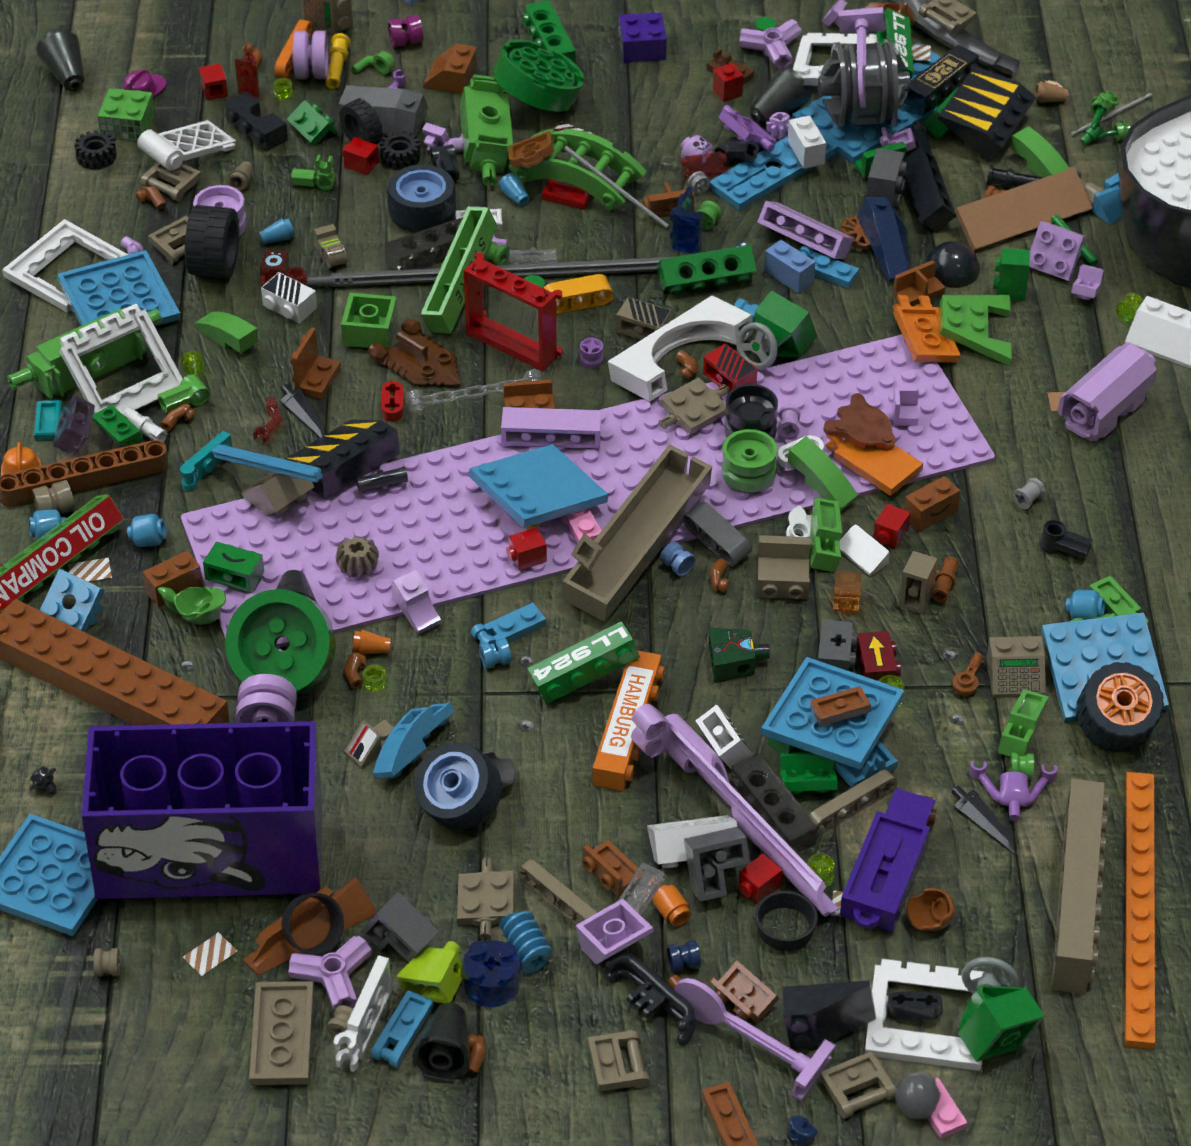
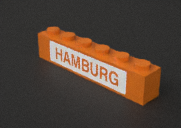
[592,651,665,791]

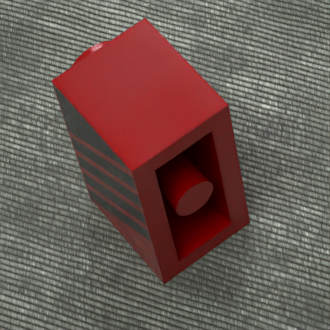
[703,344,758,391]

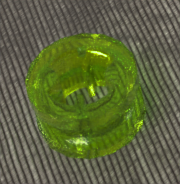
[273,78,293,99]
[181,351,204,374]
[362,665,387,691]

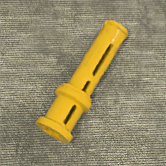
[326,33,351,89]

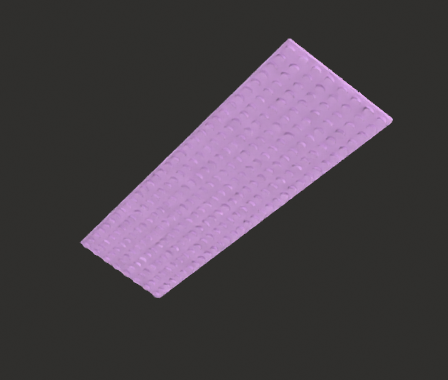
[181,335,995,648]

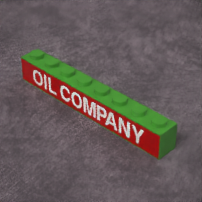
[0,494,124,614]

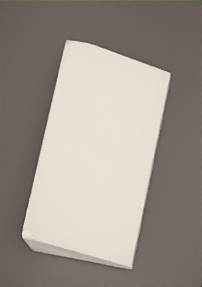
[839,524,890,576]

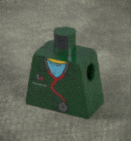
[708,628,770,683]

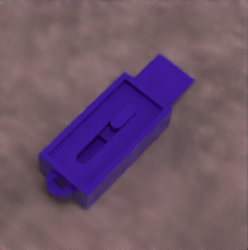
[840,788,935,933]

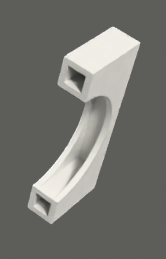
[608,296,754,402]

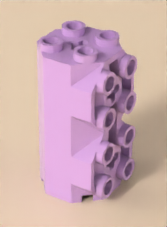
[1058,342,1157,441]

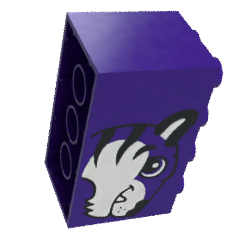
[82,721,322,899]

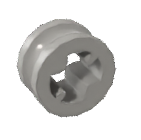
[687,171,711,195]

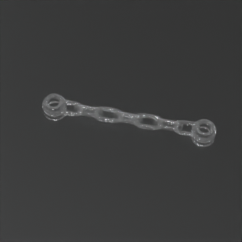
[405,369,544,412]

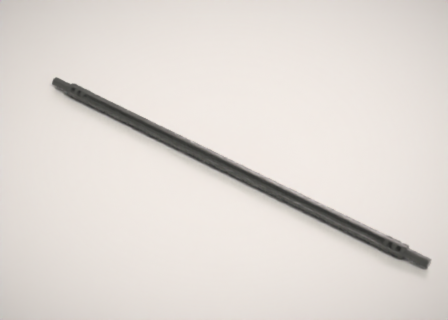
[308,257,733,287]

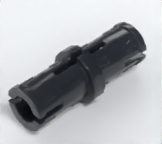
[356,466,408,493]

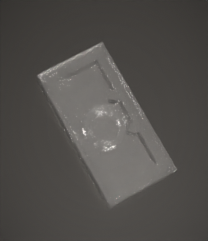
[618,863,667,916]

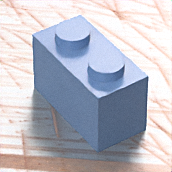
[764,240,816,294]

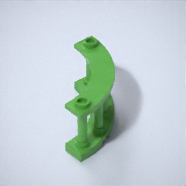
[508,129,647,211]

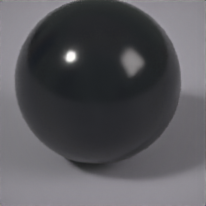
[925,241,980,288]

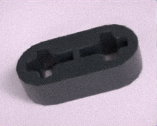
[888,991,943,1020]

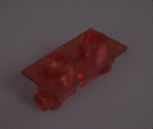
[235,52,260,98]
[681,151,729,178]

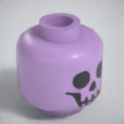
[680,135,714,169]

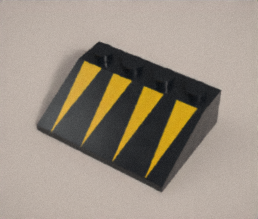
[937,66,1037,162]
[285,419,400,499]

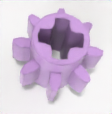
[767,112,790,140]

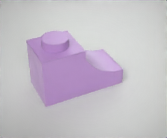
[392,570,441,635]

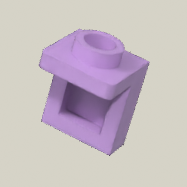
[879,126,916,152]
[1071,265,1104,300]

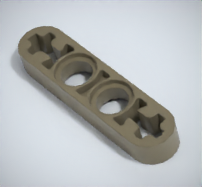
[806,770,897,835]
[518,859,597,925]

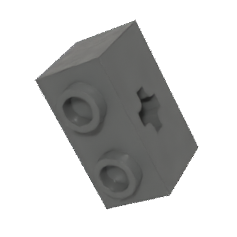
[818,619,857,671]

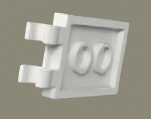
[334,955,392,1072]

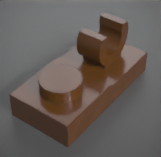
[707,49,754,85]

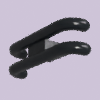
[606,952,695,1045]

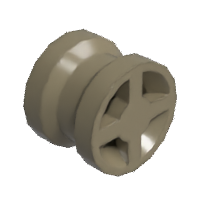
[94,948,121,977]
[326,1005,353,1038]

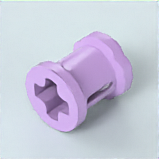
[778,405,801,438]

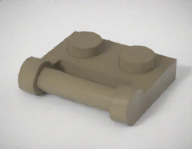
[918,0,977,35]
[140,162,202,202]
[148,216,188,264]
[588,1030,650,1092]
[820,1051,896,1119]

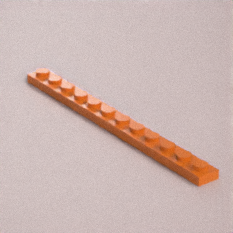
[1124,772,1155,1050]

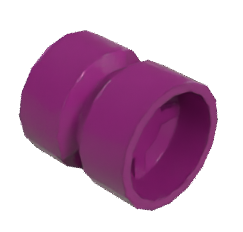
[387,15,424,48]

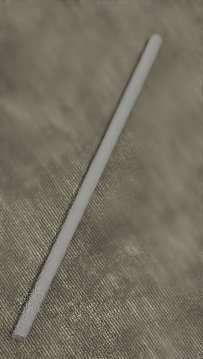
[564,146,669,228]

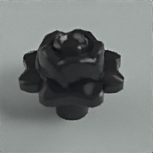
[30,766,57,794]

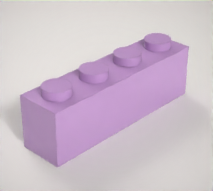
[757,201,854,259]
[501,407,601,449]

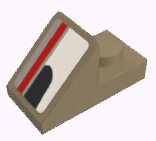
[344,720,394,769]

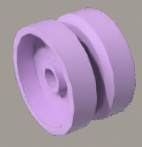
[293,31,328,80]
[193,185,247,237]
[235,674,297,723]

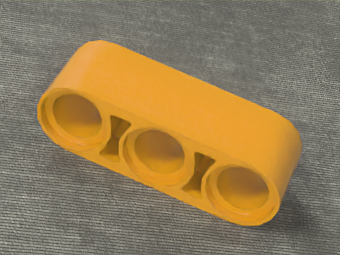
[544,274,614,314]

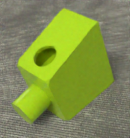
[396,941,465,1003]

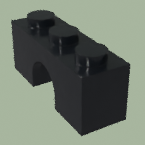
[225,91,288,152]

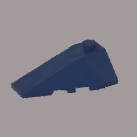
[857,197,910,282]

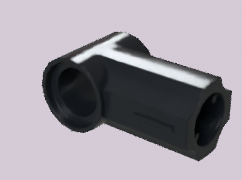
[714,137,759,165]
[430,144,460,184]
[1039,520,1093,560]

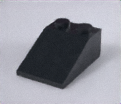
[783,980,876,1050]

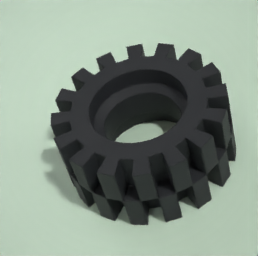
[74,130,117,170]
[380,131,421,170]

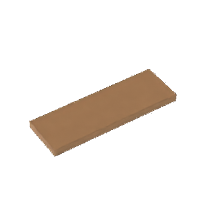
[954,168,1093,251]

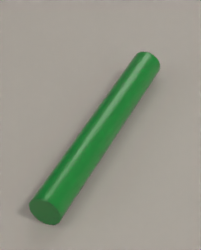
[1051,214,1098,266]

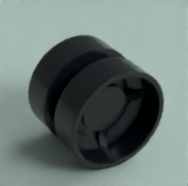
[725,384,778,439]

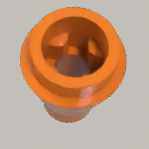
[352,629,391,655]

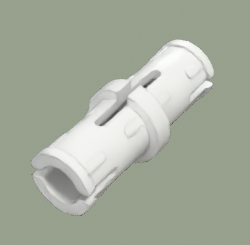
[122,407,167,442]

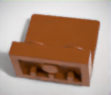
[290,327,341,399]

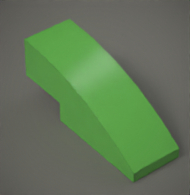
[1011,126,1069,177]
[194,312,258,354]
[787,436,858,511]
[810,497,842,572]
[998,689,1049,757]

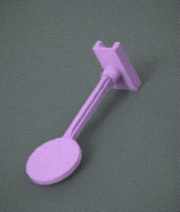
[838,7,885,108]
[674,978,835,1101]

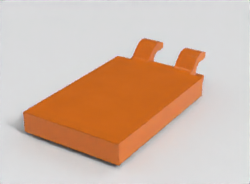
[893,295,961,363]
[825,434,923,496]

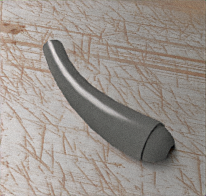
[890,0,1021,77]

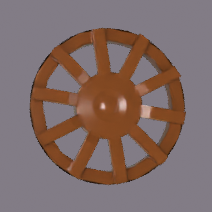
[840,215,872,250]

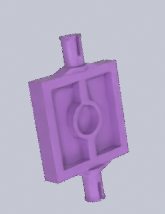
[718,105,777,152]

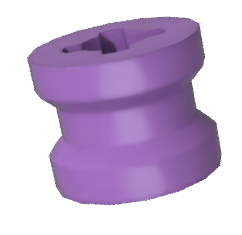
[580,338,603,368]

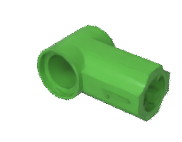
[157,374,210,413]

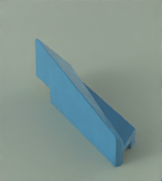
[1092,173,1122,225]

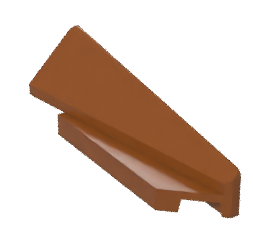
[244,877,376,975]

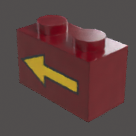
[856,631,901,687]

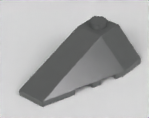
[339,85,428,136]

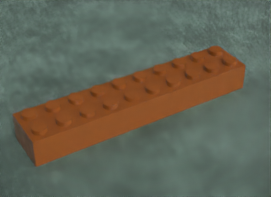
[0,599,230,725]

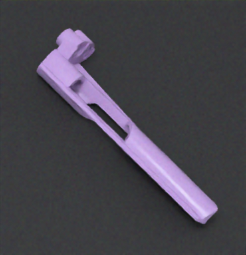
[631,704,839,917]

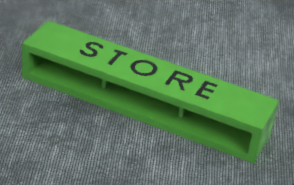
[421,207,498,334]

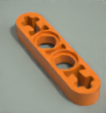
[274,19,313,79]

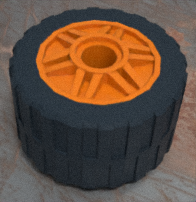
[1076,662,1164,752]

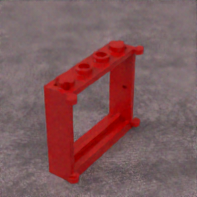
[463,253,563,371]

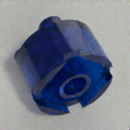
[463,940,521,1007]

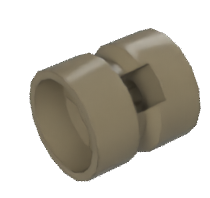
[32,480,75,515]

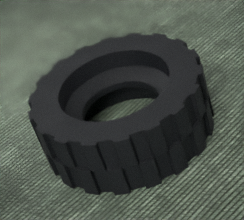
[339,98,383,145]

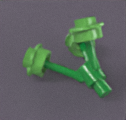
[1080,91,1130,146]

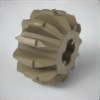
[335,535,379,577]

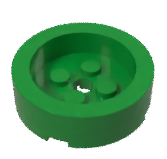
[493,40,584,112]
[225,589,336,694]

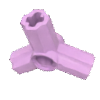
[739,19,801,69]
[288,936,372,1011]

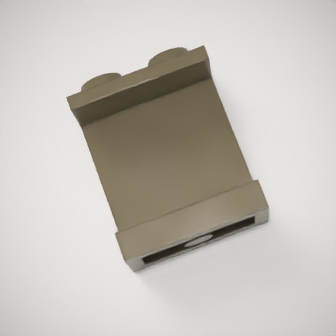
[757,535,810,600]

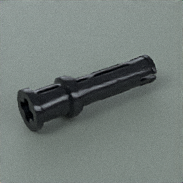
[986,165,1045,189]

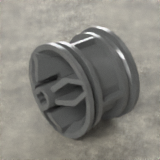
[818,39,910,128]

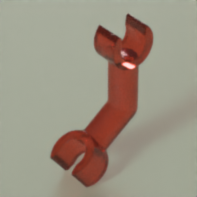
[253,396,282,444]

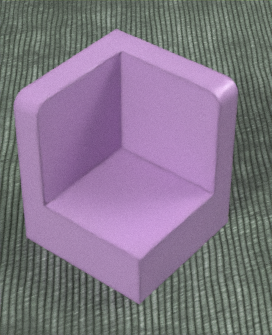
[892,387,919,426]

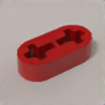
[381,381,404,422]

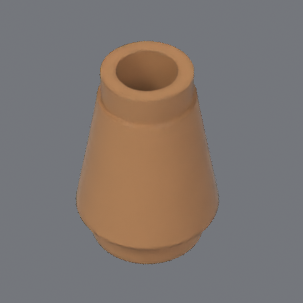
[1034,81,1068,103]

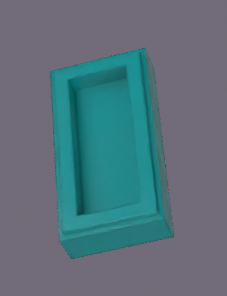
[34,400,62,441]

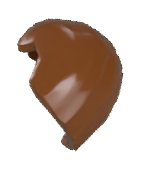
[906,888,955,932]

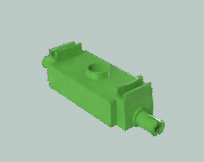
[460,74,513,186]
[7,308,162,400]

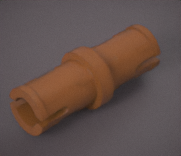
[931,557,959,603]

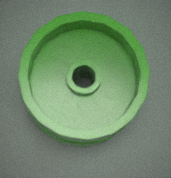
[722,429,777,492]

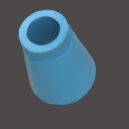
[499,173,530,206]
[259,218,295,245]

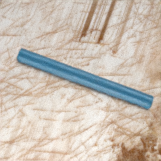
[212,444,323,482]

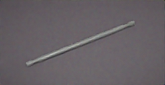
[1070,93,1152,137]

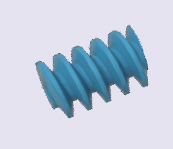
[499,911,553,974]

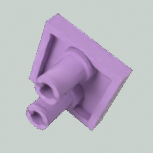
[1030,221,1086,281]

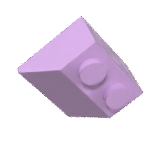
[575,899,654,965]

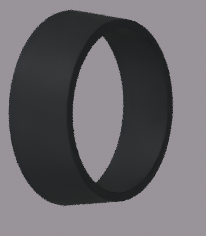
[755,891,817,950]
[282,893,344,956]

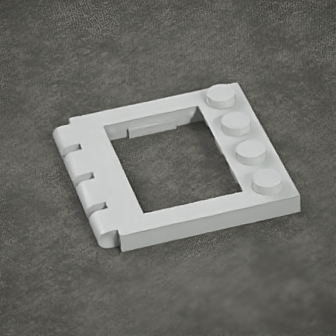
[793,33,877,86]
[2,219,128,313]
[59,304,183,427]
[865,959,984,1071]

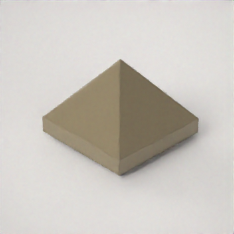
[571,534,603,570]

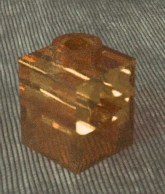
[833,571,861,613]

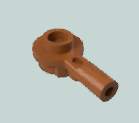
[952,653,983,697]

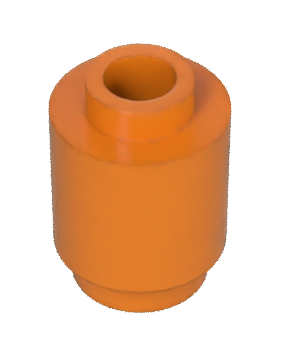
[652,885,691,927]

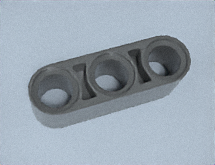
[683,501,752,567]

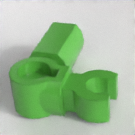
[291,155,336,190]

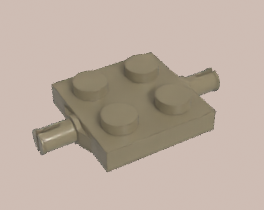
[659,377,730,435]
[457,857,515,941]

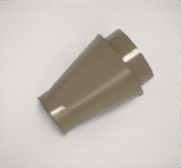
[228,161,253,191]

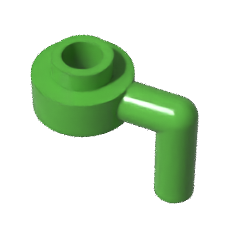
[351,51,395,75]

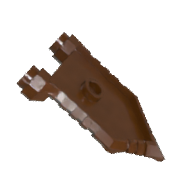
[368,318,460,386]

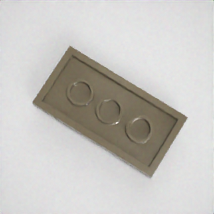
[249,981,314,1085]

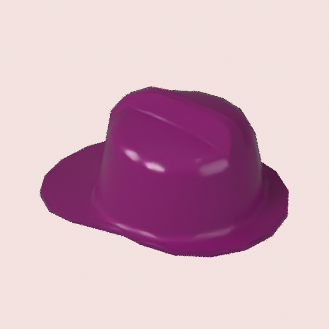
[122,70,166,97]

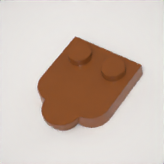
[508,130,554,168]

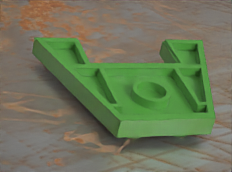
[940,295,1012,366]

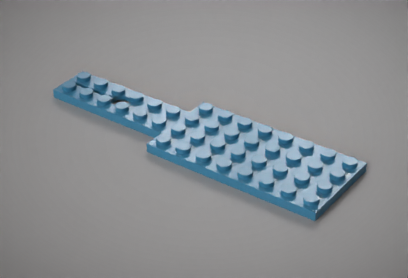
[709,42,959,211]

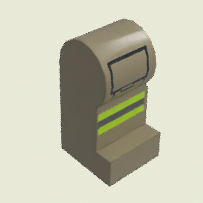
[314,224,348,268]

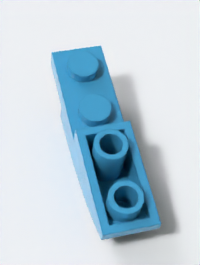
[373,703,454,779]

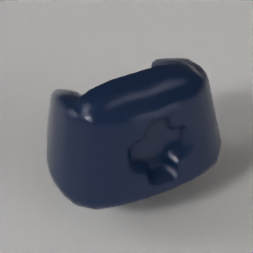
[787,1116,818,1146]

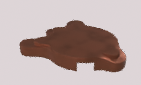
[823,393,896,450]

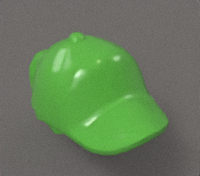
[158,587,226,625]

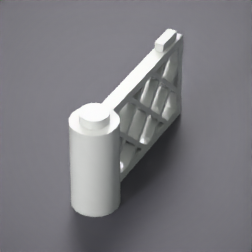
[137,120,236,171]

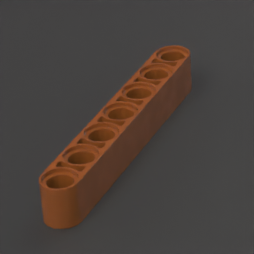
[0,440,168,507]

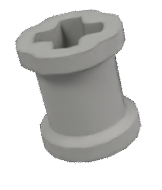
[1012,478,1046,509]

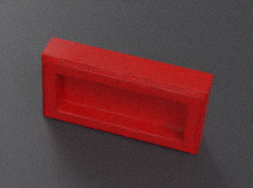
[542,180,592,210]

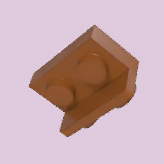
[503,380,555,409]

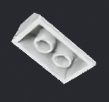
[1125,296,1191,369]
[647,815,737,868]

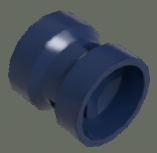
[667,940,701,973]

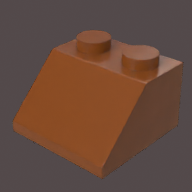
[423,44,477,94]

